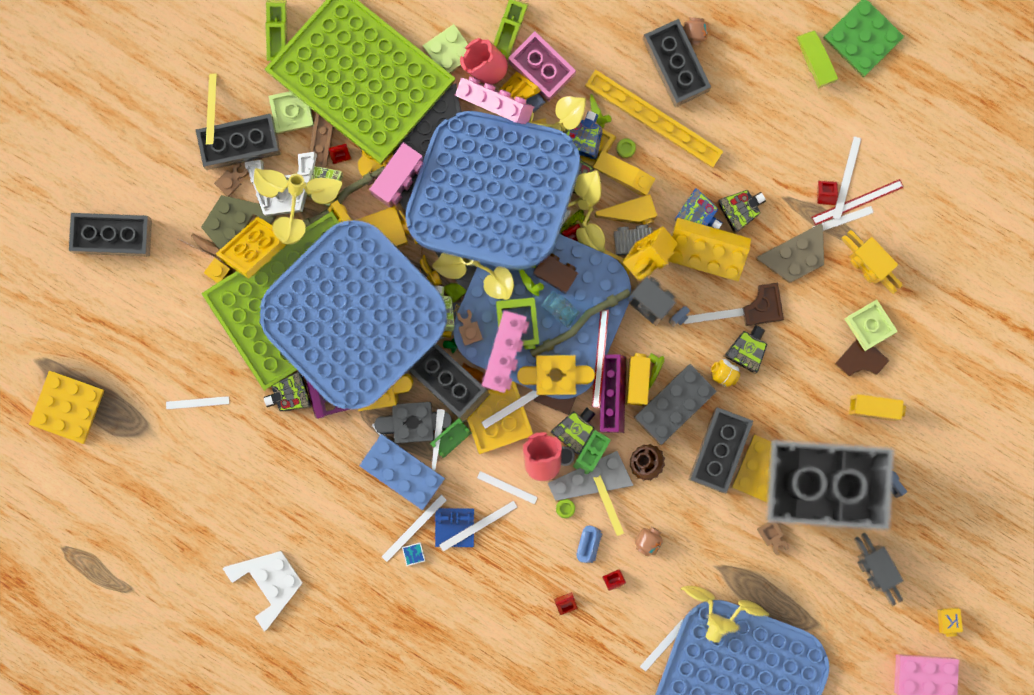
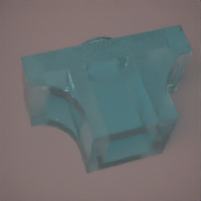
[541,291,580,328]

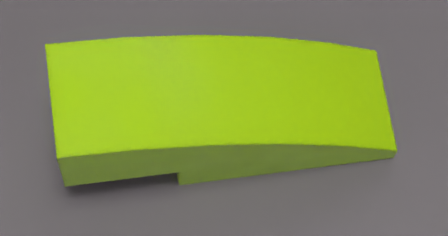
[266,0,287,61]
[493,0,529,60]
[797,30,838,88]

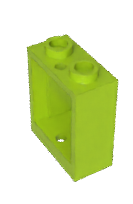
[496,297,539,350]

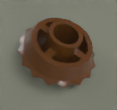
[630,444,665,481]

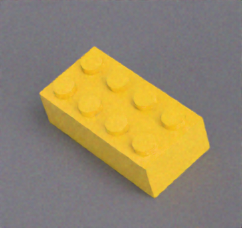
[668,217,751,282]

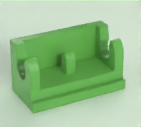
[430,418,471,458]
[572,430,611,474]

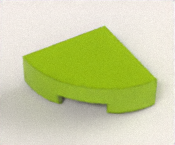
[444,283,467,303]

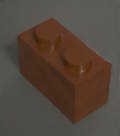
[533,253,578,294]

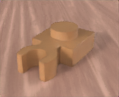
[214,163,248,197]
[457,310,483,346]
[757,521,788,555]

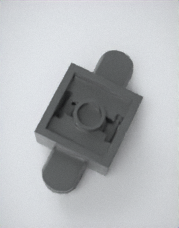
[374,402,452,444]
[854,533,904,606]

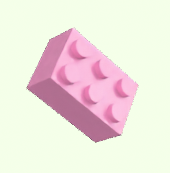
[508,31,576,102]
[369,143,423,208]
[894,654,959,695]

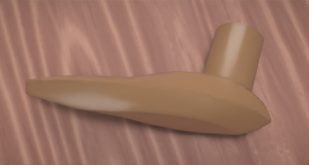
[191,233,220,256]

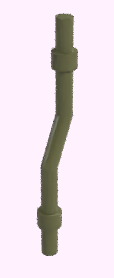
[303,166,385,227]
[530,289,631,357]

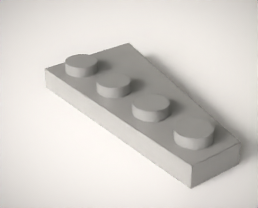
[548,451,633,501]

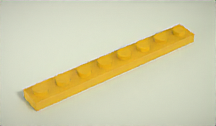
[585,69,723,168]

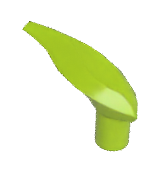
[590,94,612,128]
[519,269,544,297]
[648,353,664,389]

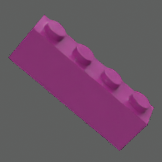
[600,355,626,433]

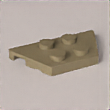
[756,223,824,283]

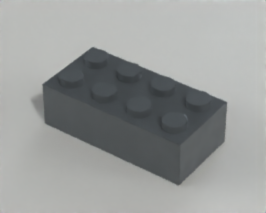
[643,19,711,107]
[196,113,281,170]
[69,213,152,257]
[628,276,676,326]
[408,343,490,422]
[634,364,717,445]
[688,407,753,494]

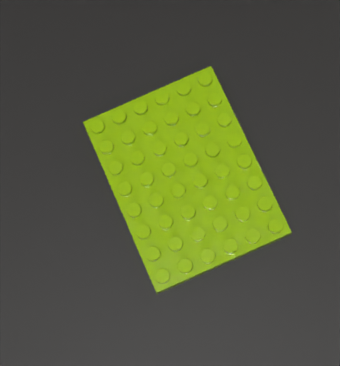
[265,0,455,165]
[201,211,339,391]

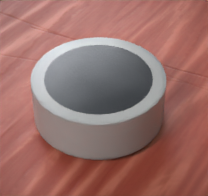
[561,447,575,466]

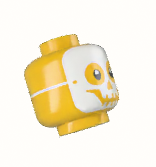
[711,359,741,387]

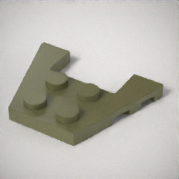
[201,195,277,249]

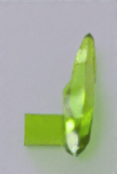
[559,210,590,233]

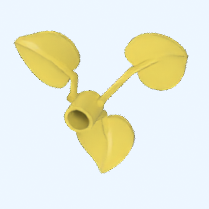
[528,96,586,134]
[254,168,342,244]
[568,170,605,253]
[432,253,514,300]
[680,586,770,643]

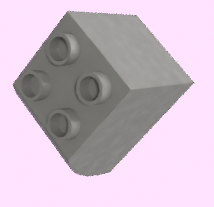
[767,441,894,530]

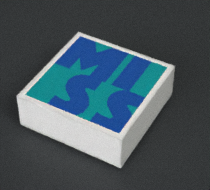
[402,542,425,566]

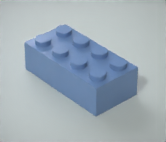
[359,434,445,510]

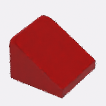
[817,181,838,205]

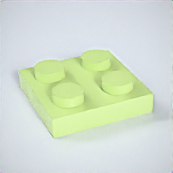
[423,24,468,74]
[269,91,314,134]
[845,300,898,351]

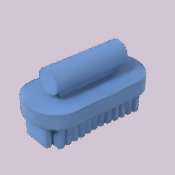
[576,525,603,563]

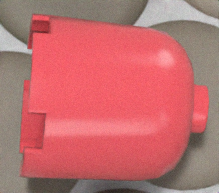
[460,38,508,85]
[523,432,562,482]

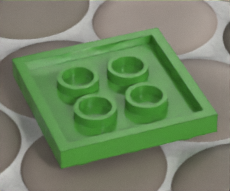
[823,0,905,78]

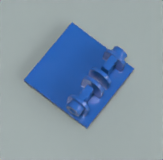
[435,508,474,547]

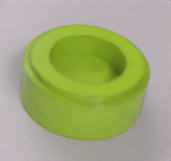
[617,138,636,158]
[556,499,575,518]

